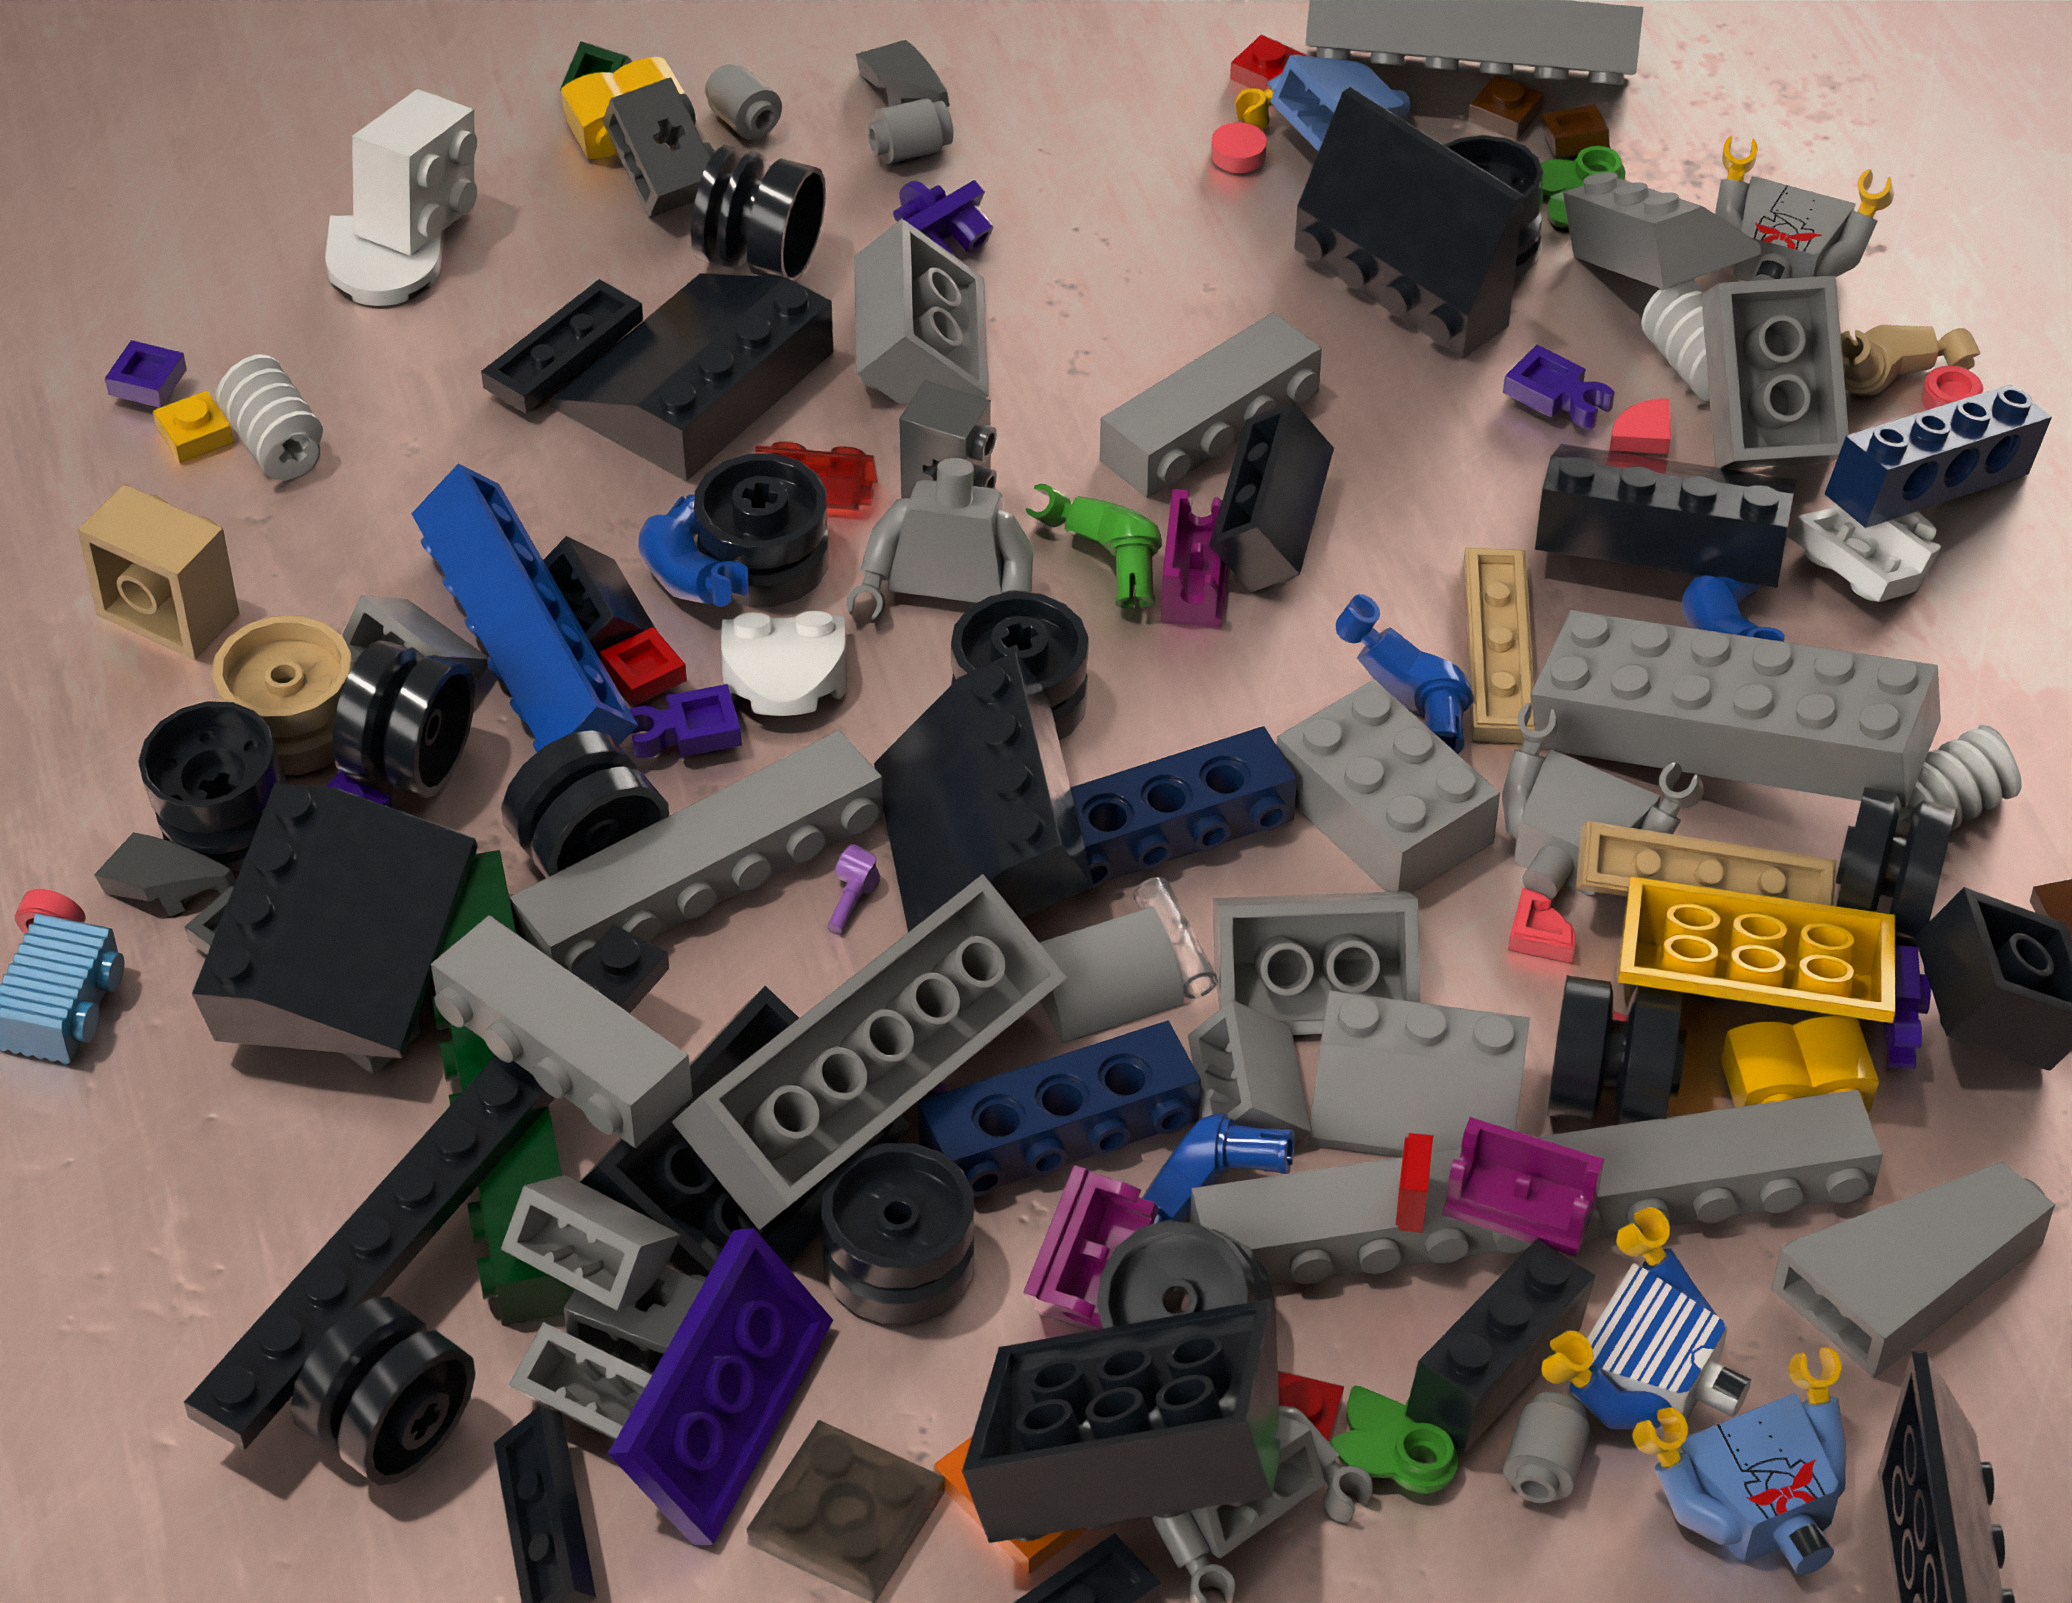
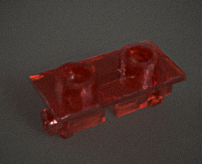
[755,441,878,511]

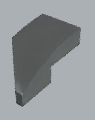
[856,40,950,107]
[94,832,236,917]

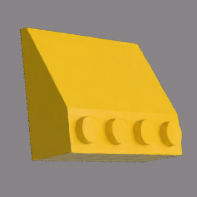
[1616,877,1895,1023]

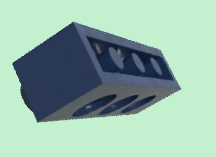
[1824,384,2052,528]
[1070,726,1297,889]
[918,1020,1201,1197]

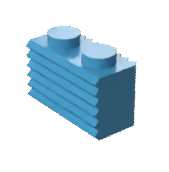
[0,913,125,1065]

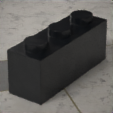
[1209,401,1334,592]
[1405,1239,1596,1454]

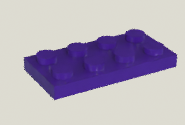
[608,1228,834,1546]

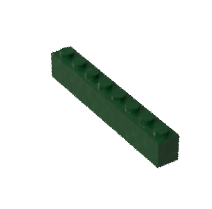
[431,850,575,1325]

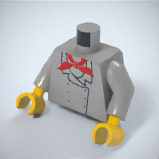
[1715,135,1894,281]

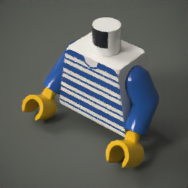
[1541,1207,1752,1431]

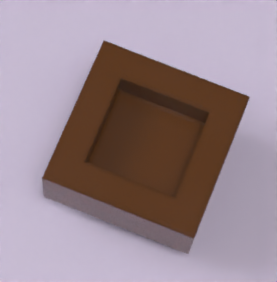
[1468,75,1544,140]
[1542,104,1610,159]

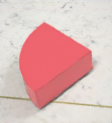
[1609,398,1671,454]
[1508,888,1575,964]

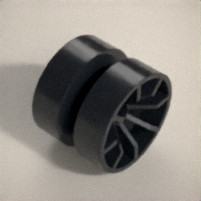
[1547,975,1687,1125]

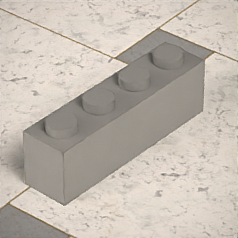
[1100,312,1322,498]
[431,915,693,1148]

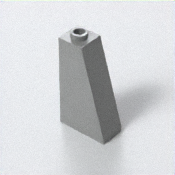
[1771,1161,2055,1378]

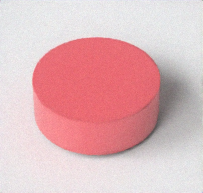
[1211,122,1267,173]
[1921,366,1983,410]
[15,889,86,934]

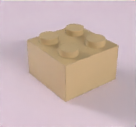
[77,484,240,660]

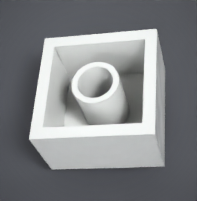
[352,89,477,256]

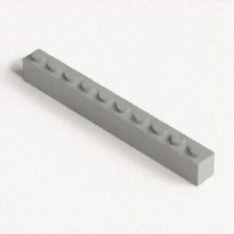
[1190,1089,1883,1286]

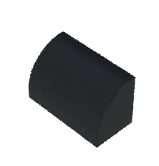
[543,536,656,660]

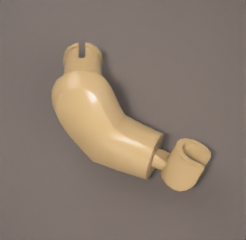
[1841,324,1981,396]

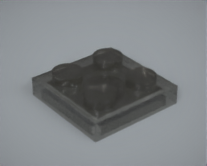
[746,1420,945,1603]

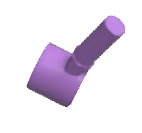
[827,844,880,934]

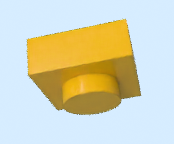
[153,390,234,463]

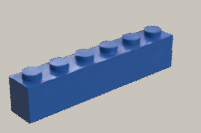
[411,463,638,752]

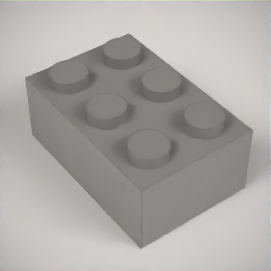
[1701,275,1849,469]
[1276,679,1500,894]

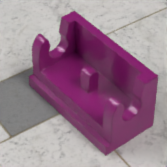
[1161,489,1227,627]
[1442,1117,1604,1257]
[1023,1165,1159,1331]

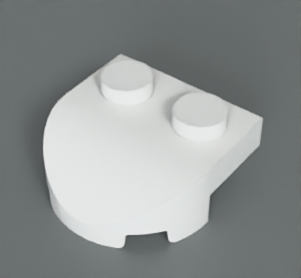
[1787,502,1941,602]
[721,611,847,716]

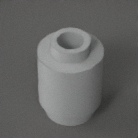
[705,64,782,139]
[867,98,953,164]
[1503,1391,1590,1503]

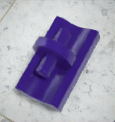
[893,180,994,255]

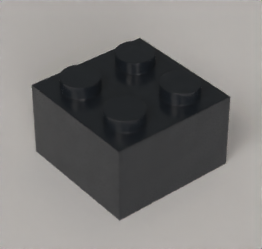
[1915,887,2072,1071]

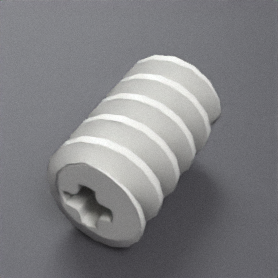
[1641,279,1710,402]
[215,354,323,480]
[1895,725,2022,837]

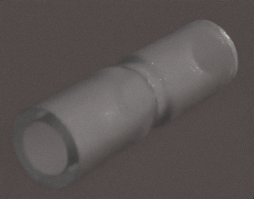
[1133,877,1218,999]

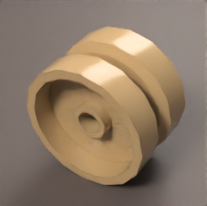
[212,615,353,775]

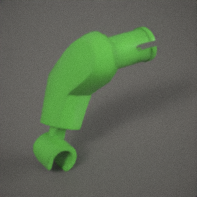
[1026,484,1163,609]

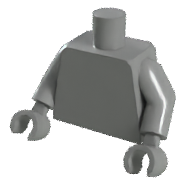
[846,458,1033,620]
[1502,703,1703,899]
[1152,1406,1372,1603]

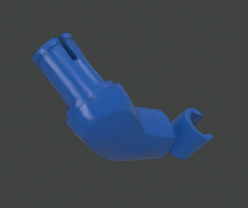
[638,494,749,607]
[1682,575,1784,642]
[1336,594,1473,754]
[1142,1113,1295,1224]

